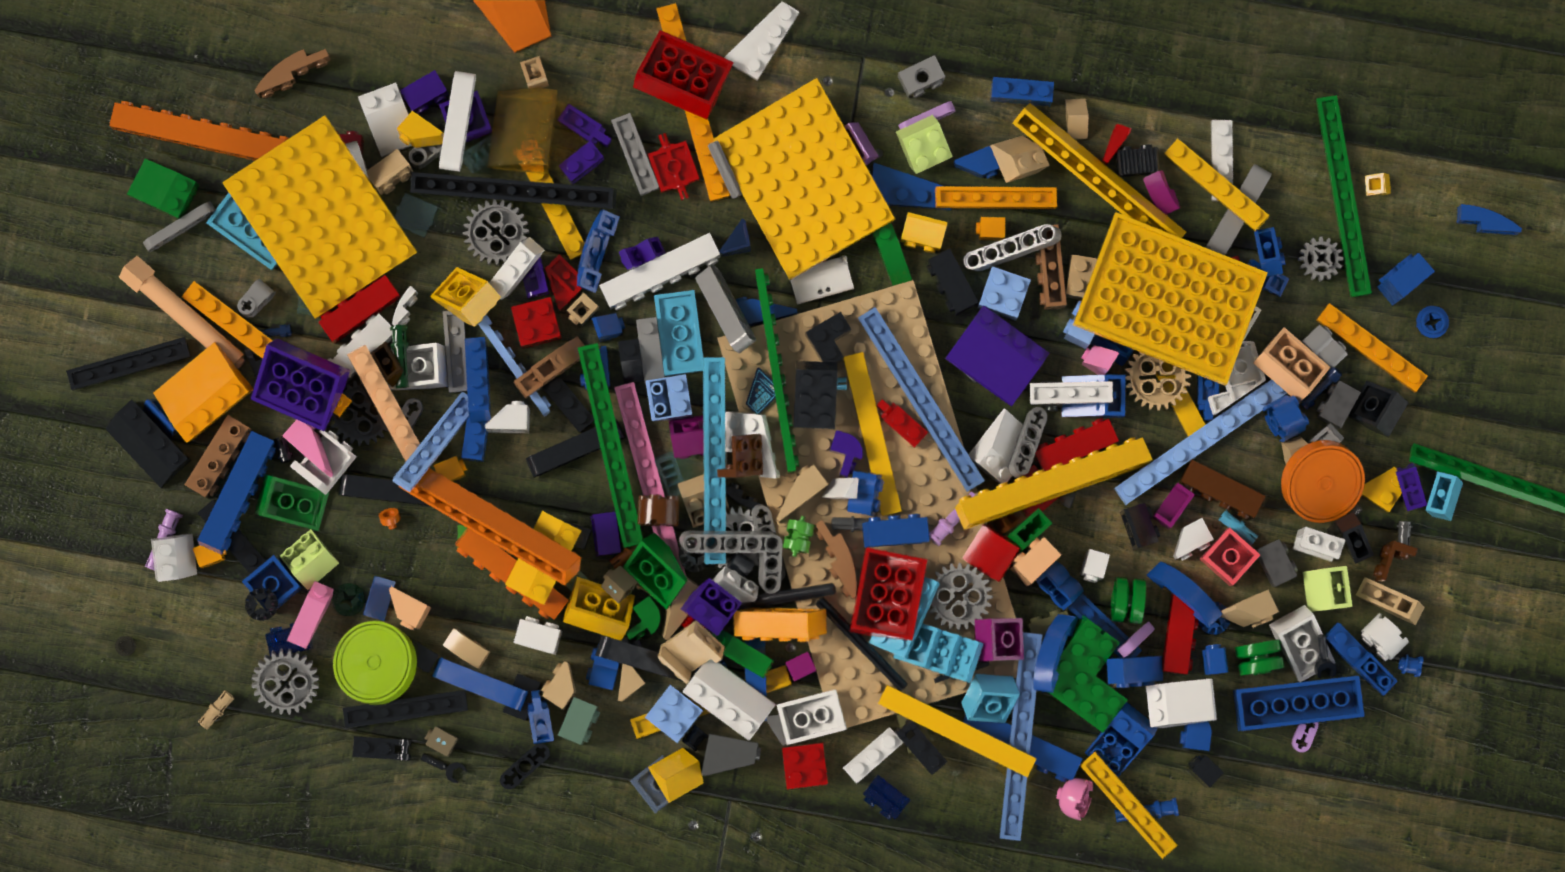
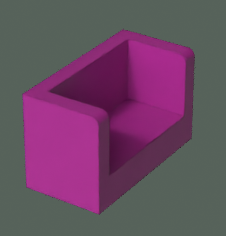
[1153,483,1195,529]
[785,652,816,682]

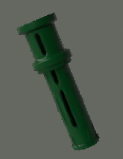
[390,325,409,388]

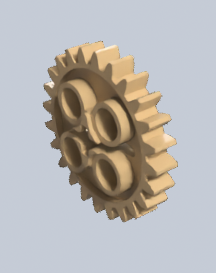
[1125,352,1191,411]

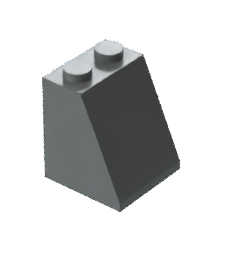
[701,734,761,776]

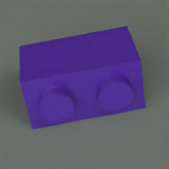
[400,70,449,114]
[559,141,604,185]

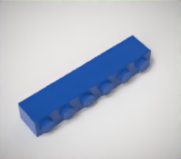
[197,431,276,555]
[962,714,1082,783]

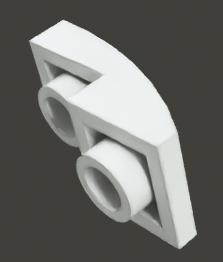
[392,286,418,326]

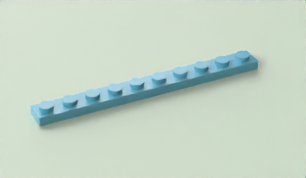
[703,357,726,564]

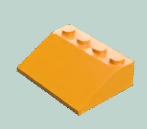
[153,342,254,443]

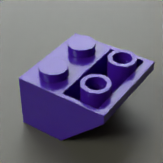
[680,578,742,636]

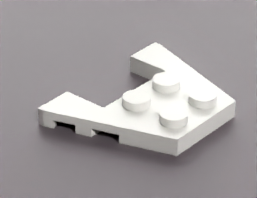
[1208,341,1266,415]
[725,411,780,478]

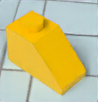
[397,111,444,148]

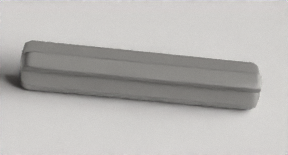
[708,141,742,198]

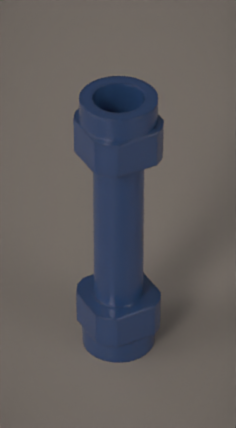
[260,324,292,338]
[1300,366,1342,410]

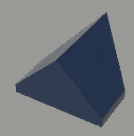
[719,219,751,257]

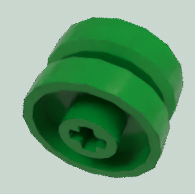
[1111,577,1146,624]
[1235,639,1284,676]

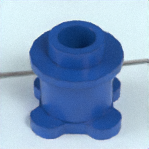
[1398,654,1423,677]

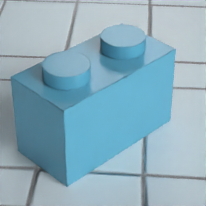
[1426,472,1463,521]

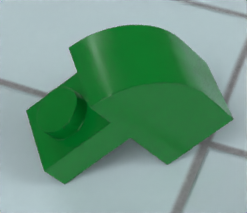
[626,596,661,640]

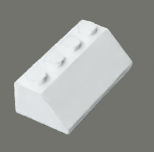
[683,659,776,741]

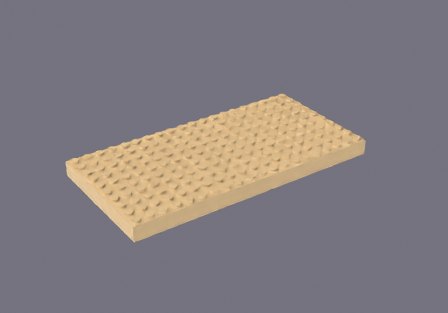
[717,280,1018,728]

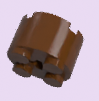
[637,495,679,526]

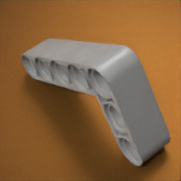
[679,531,783,594]

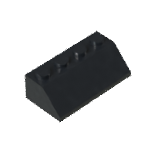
[106,399,192,488]

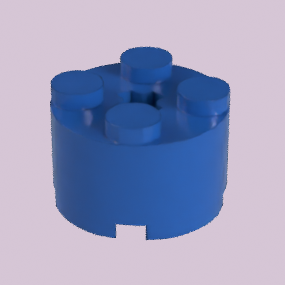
[1263,395,1309,442]

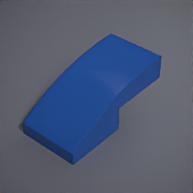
[1248,260,1289,297]

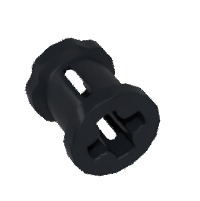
[682,724,708,752]

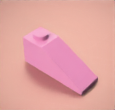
[1081,345,1119,375]
[283,420,333,478]
[287,581,334,649]

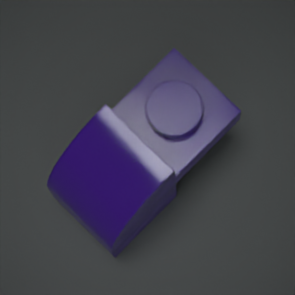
[619,237,666,270]
[830,430,863,478]

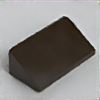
[370,342,404,387]

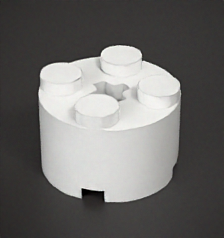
[1361,613,1409,662]

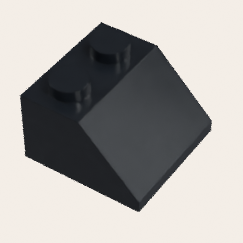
[1348,381,1409,437]
[1120,503,1160,551]

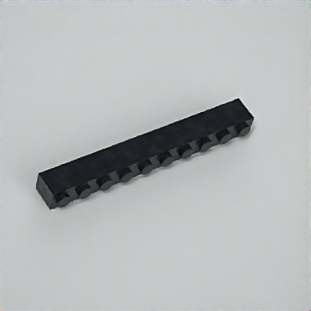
[410,172,617,209]

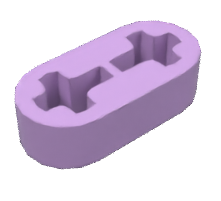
[1291,722,1319,752]

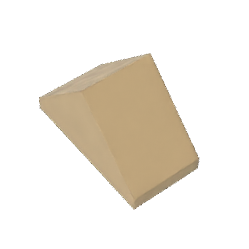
[520,56,549,92]
[1065,99,1088,140]
[618,664,646,702]

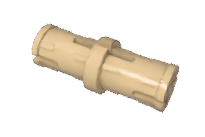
[198,690,235,730]

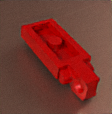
[876,399,928,448]

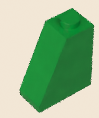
[1007,508,1052,556]

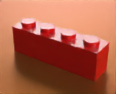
[318,275,401,344]
[1034,418,1119,471]
[1162,592,1198,675]

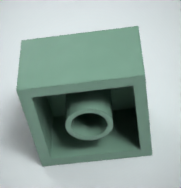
[558,697,600,745]

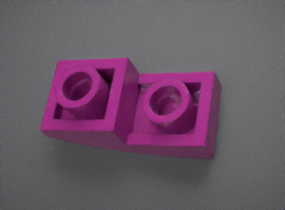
[1143,171,1180,215]

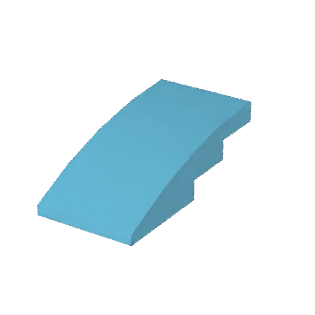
[893,624,984,683]

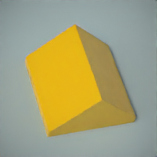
[648,748,703,803]

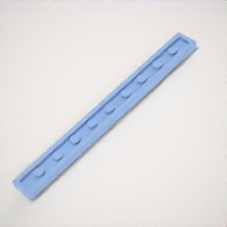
[1114,379,1287,505]

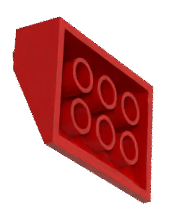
[633,30,734,120]
[849,547,928,641]

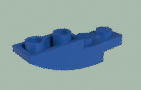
[1326,622,1398,696]

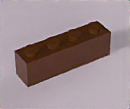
[1179,460,1265,520]

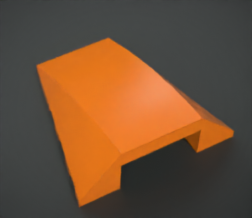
[473,0,551,53]

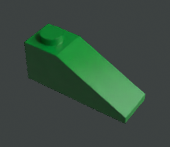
[871,222,912,286]
[712,630,774,679]

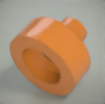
[379,508,401,529]

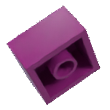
[975,618,1024,661]

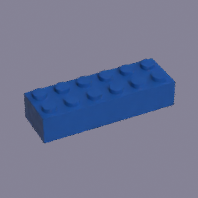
[1233,676,1365,731]

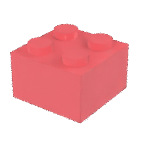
[1200,527,1260,586]

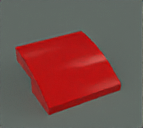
[962,524,1021,582]

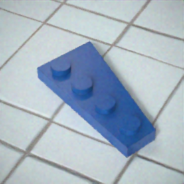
[872,163,951,210]

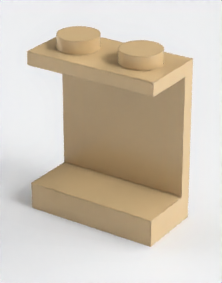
[658,621,725,684]

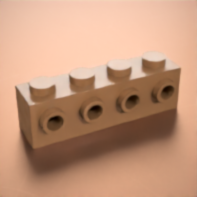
[1033,224,1067,310]
[184,415,252,499]

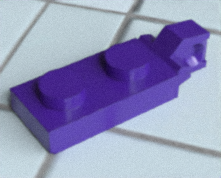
[557,103,612,147]

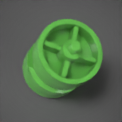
[782,516,815,557]

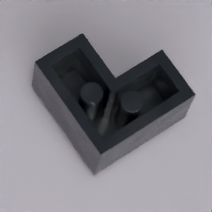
[805,312,851,363]

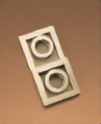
[443,628,490,669]

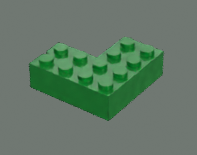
[1048,615,1127,733]

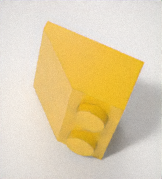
[900,212,948,253]

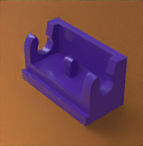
[523,256,549,299]
[1396,463,1427,511]
[590,512,621,557]

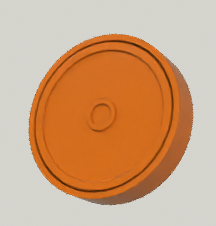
[1281,440,1365,523]

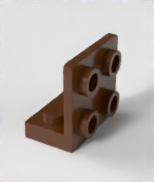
[717,434,763,478]
[1373,541,1418,583]

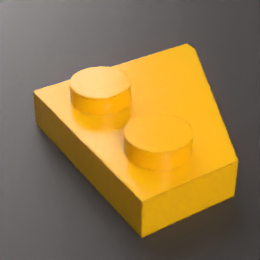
[1362,467,1402,512]

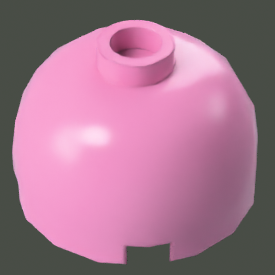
[1056,778,1093,821]

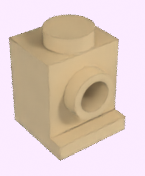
[567,293,599,326]

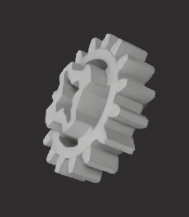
[1298,237,1343,282]

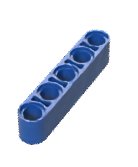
[432,657,528,711]

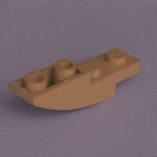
[255,49,331,98]
[513,336,585,398]
[814,520,857,599]

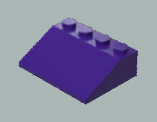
[945,305,1050,406]
[251,339,350,431]

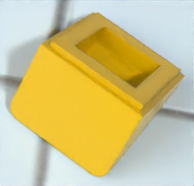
[1365,173,1391,196]

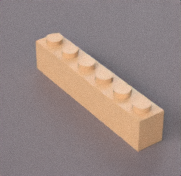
[346,345,420,462]

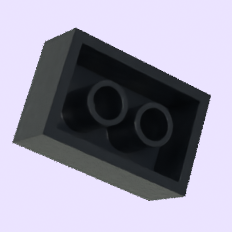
[794,361,838,429]

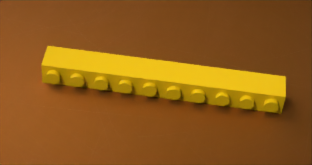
[1012,103,1186,238]
[955,437,1153,530]

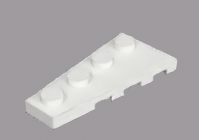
[724,2,799,81]

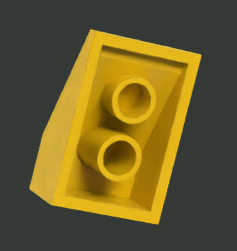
[430,267,501,327]

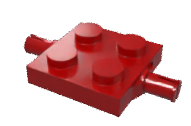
[648,133,700,201]

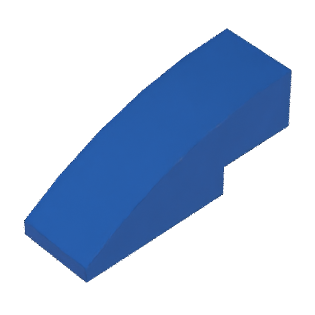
[1457,204,1522,235]

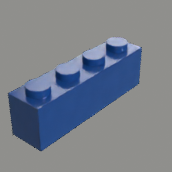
[465,337,491,423]

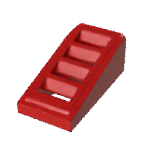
[1102,124,1132,165]

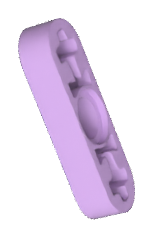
[898,101,956,130]
[1118,621,1155,658]

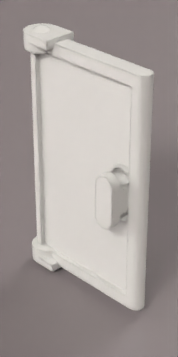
[789,255,854,305]

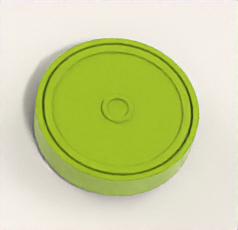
[333,621,417,705]

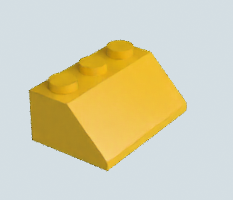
[563,577,635,641]

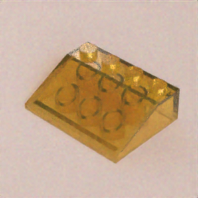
[488,88,558,174]

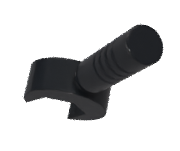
[1314,634,1337,678]
[421,753,467,783]

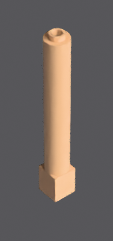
[119,256,245,369]

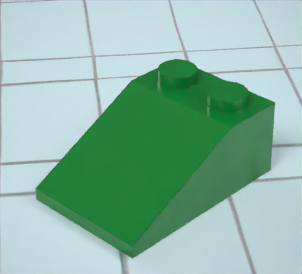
[127,159,200,220]
[254,474,329,531]
[623,533,688,610]

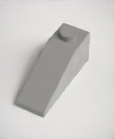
[636,317,665,383]

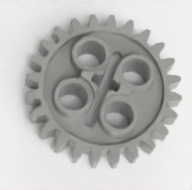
[463,199,529,266]
[929,563,993,630]
[252,648,319,715]

